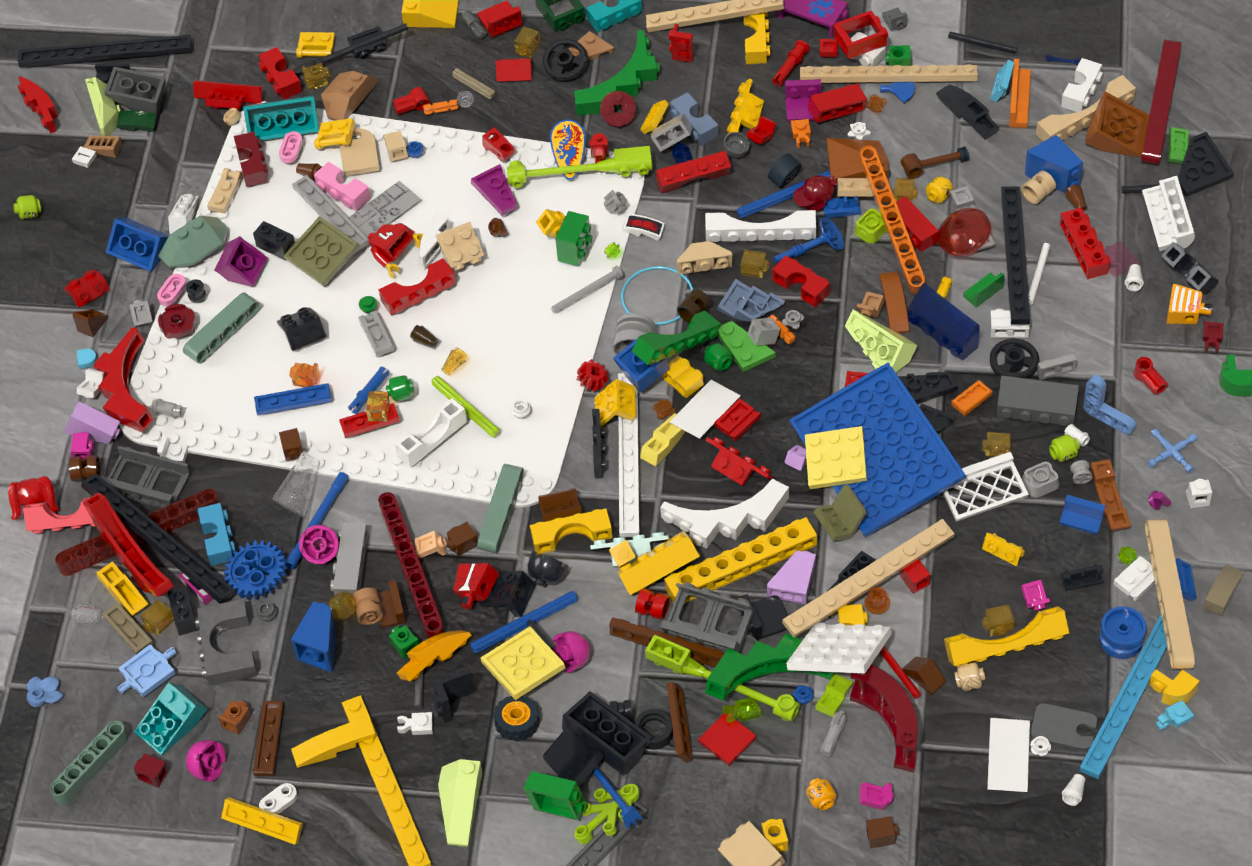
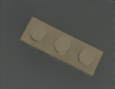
[102,603,154,655]

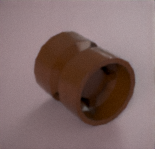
[69,455,101,482]

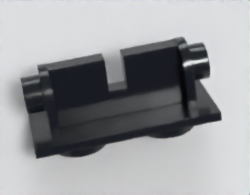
[1060,564,1104,591]

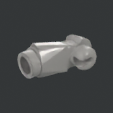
[151,398,181,418]

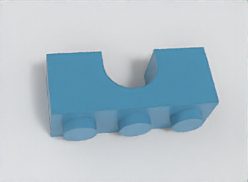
[197,503,236,566]

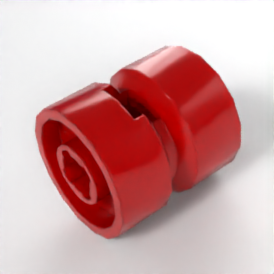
[635,588,670,620]

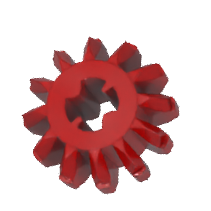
[576,359,609,392]

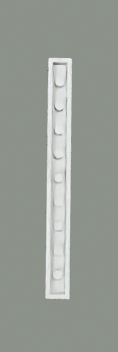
[618,373,639,537]

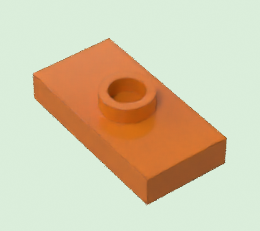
[951,380,992,416]

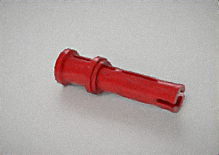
[772,40,810,86]

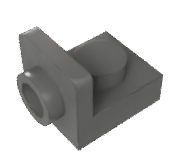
[882,7,907,31]

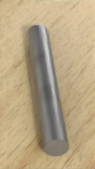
[414,669,424,709]

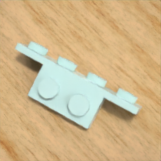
[590,532,669,566]

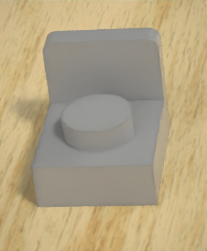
[129,299,153,327]

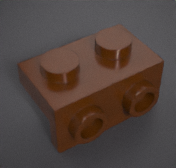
[538,488,582,522]

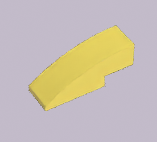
[640,413,685,466]

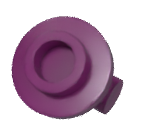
[1148,490,1171,510]

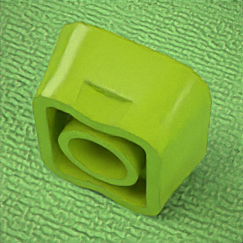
[854,208,887,244]

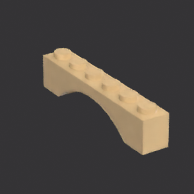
[1036,75,1136,142]

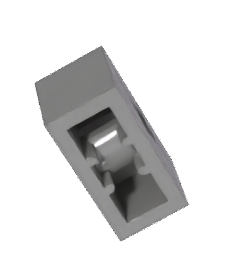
[651,113,693,152]

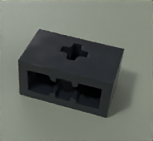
[253,221,295,261]
[167,586,198,636]

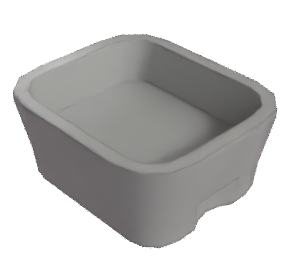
[1022,462,1060,498]

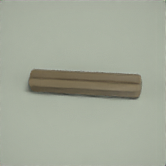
[452,68,496,99]

